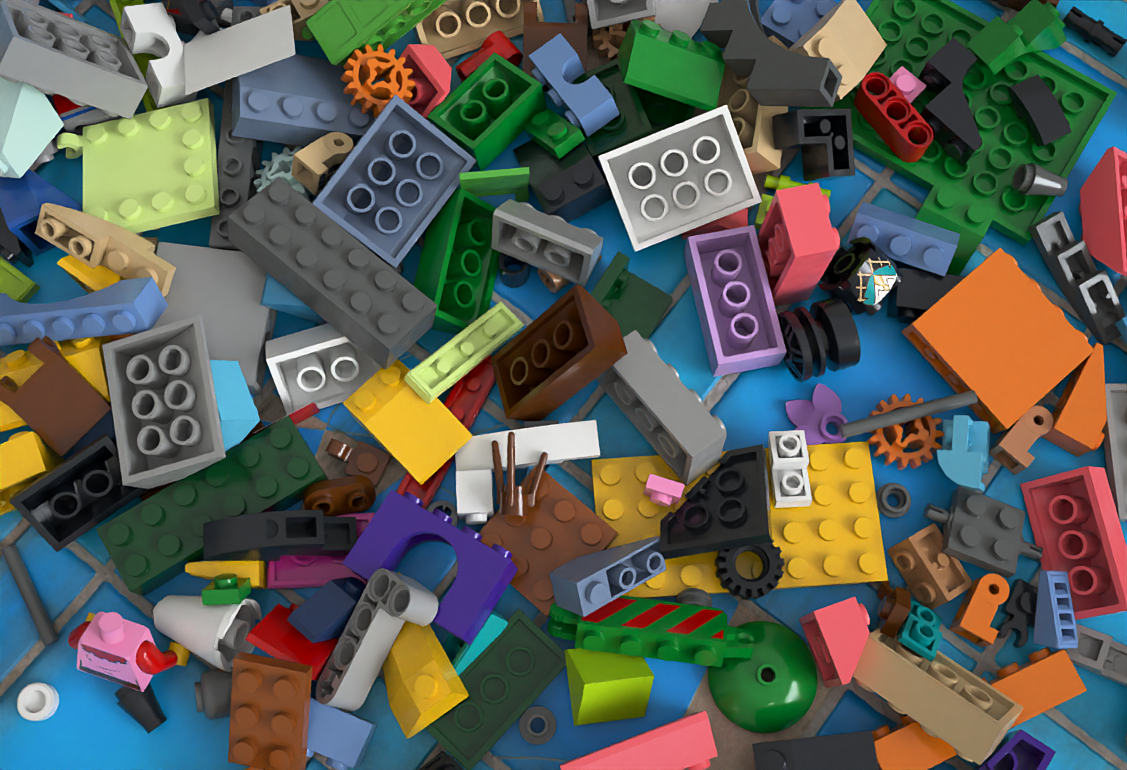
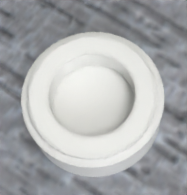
[17,682,59,721]

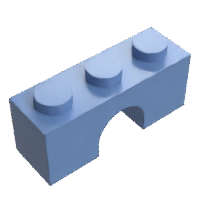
[529,33,620,137]

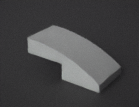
[1066,624,1127,687]

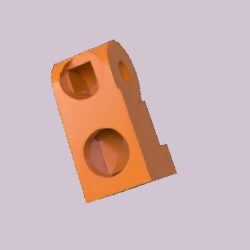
[949,573,1010,648]

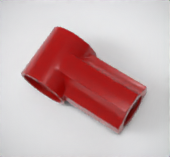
[456,30,523,83]

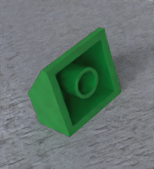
[914,180,998,276]

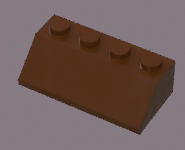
[491,284,628,422]

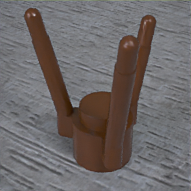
[491,432,548,516]

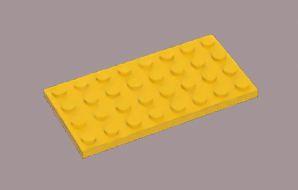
[591,441,888,599]

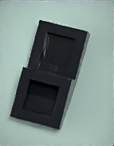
[1007,75,1072,147]

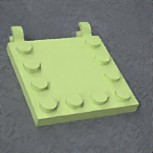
[57,98,220,234]

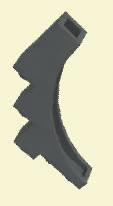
[700,0,843,107]

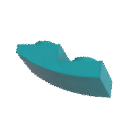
[897,598,943,662]

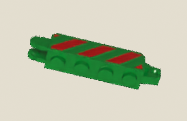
[548,596,754,668]

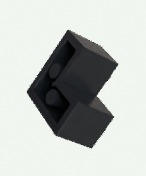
[772,108,855,182]

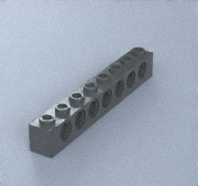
[209,6,264,252]

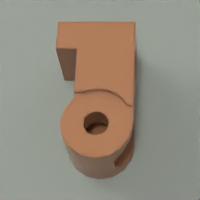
[989,406,1054,475]

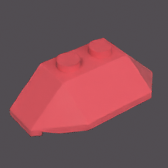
[1079,146,1127,277]

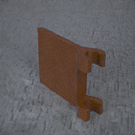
[523,1,588,92]
[0,336,112,457]

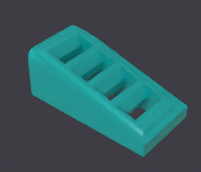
[442,608,509,676]

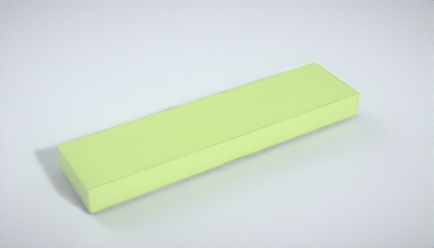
[404,301,524,404]

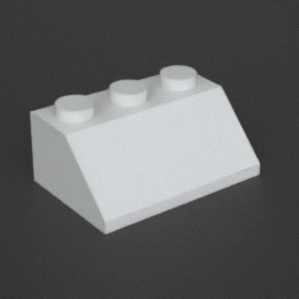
[265,323,382,415]

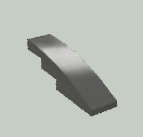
[1028,211,1126,345]

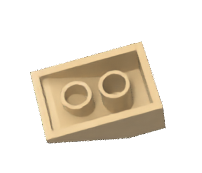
[788,0,887,102]

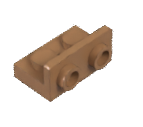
[887,523,974,610]

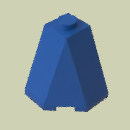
[0,169,83,256]

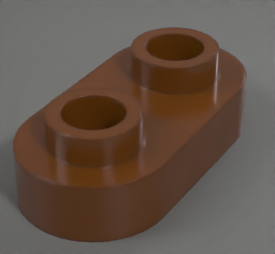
[303,475,376,516]

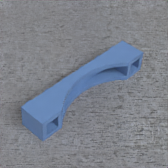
[0,277,168,346]

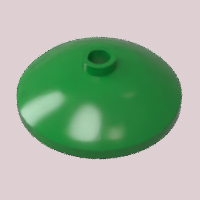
[708,621,818,733]

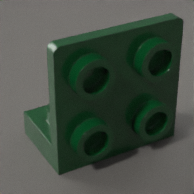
[590,251,673,339]

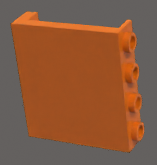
[901,248,1095,434]

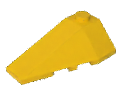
[382,572,469,739]

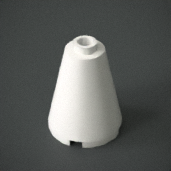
[152,595,262,672]

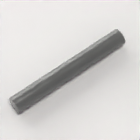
[1,544,59,646]

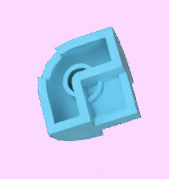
[937,415,991,492]

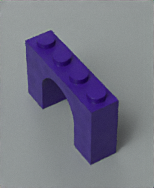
[342,489,518,645]

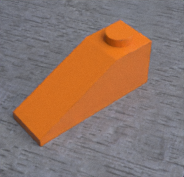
[1042,343,1107,457]

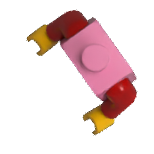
[68,612,191,692]

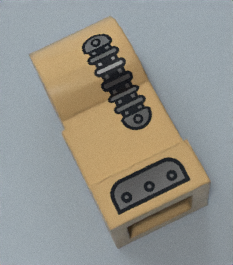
[291,132,353,195]

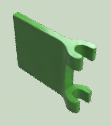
[459,167,530,202]

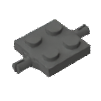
[923,486,1043,578]

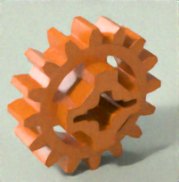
[341,44,415,118]
[867,393,944,470]

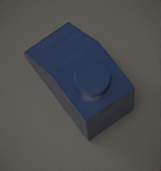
[287,577,366,643]

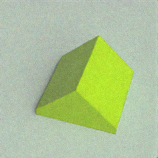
[564,648,654,726]

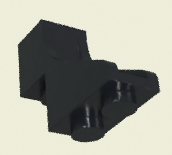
[918,38,982,165]

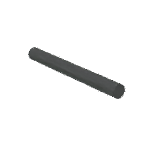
[838,390,977,439]

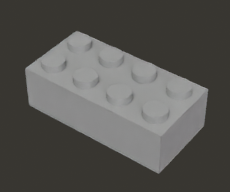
[600,330,727,486]

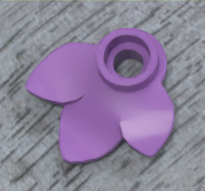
[785,383,848,445]

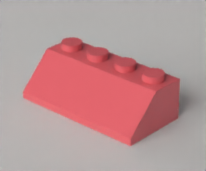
[1020,466,1127,620]
[559,711,718,770]

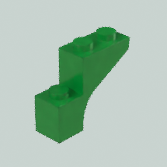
[966,0,1067,76]

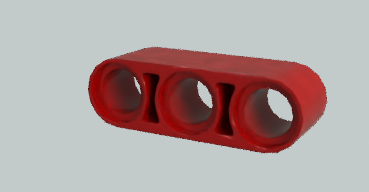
[854,72,934,163]

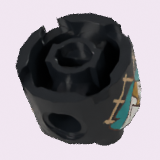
[818,237,903,316]

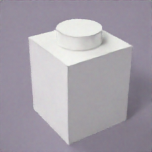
[456,469,494,525]

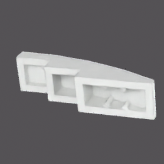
[455,420,600,472]

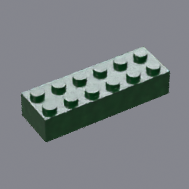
[96,415,329,596]

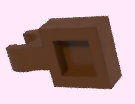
[325,438,392,488]
[877,581,911,639]

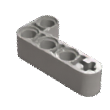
[316,568,438,711]

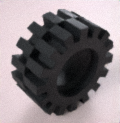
[714,539,785,600]

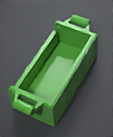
[302,0,447,66]

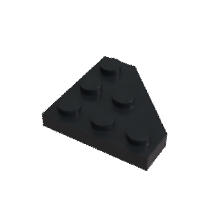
[660,444,773,560]

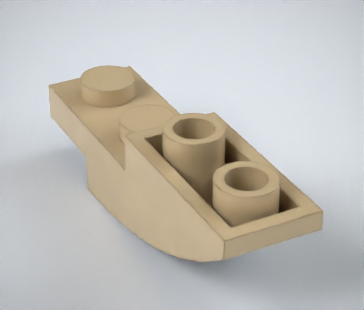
[35,203,176,297]

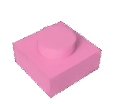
[889,66,927,104]
[643,474,685,507]

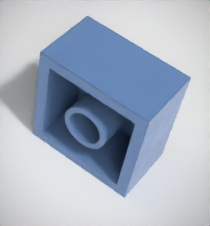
[761,0,838,48]

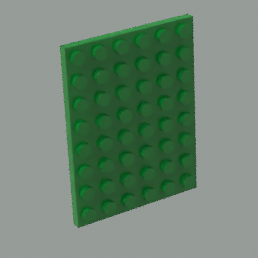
[800,0,1117,246]

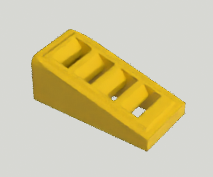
[185,561,267,590]

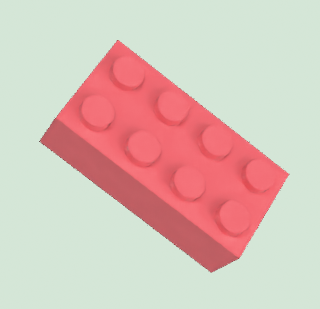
[757,182,840,306]

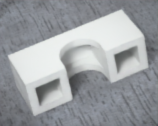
[120,2,198,108]

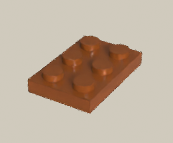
[228,652,313,770]

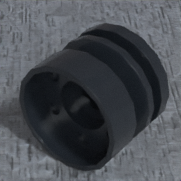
[777,296,861,382]

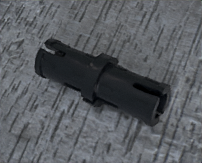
[1062,6,1127,57]

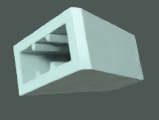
[0,76,64,178]

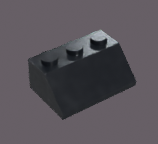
[9,433,148,552]

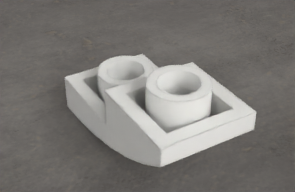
[768,430,812,508]

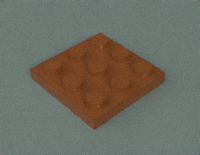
[478,466,619,617]

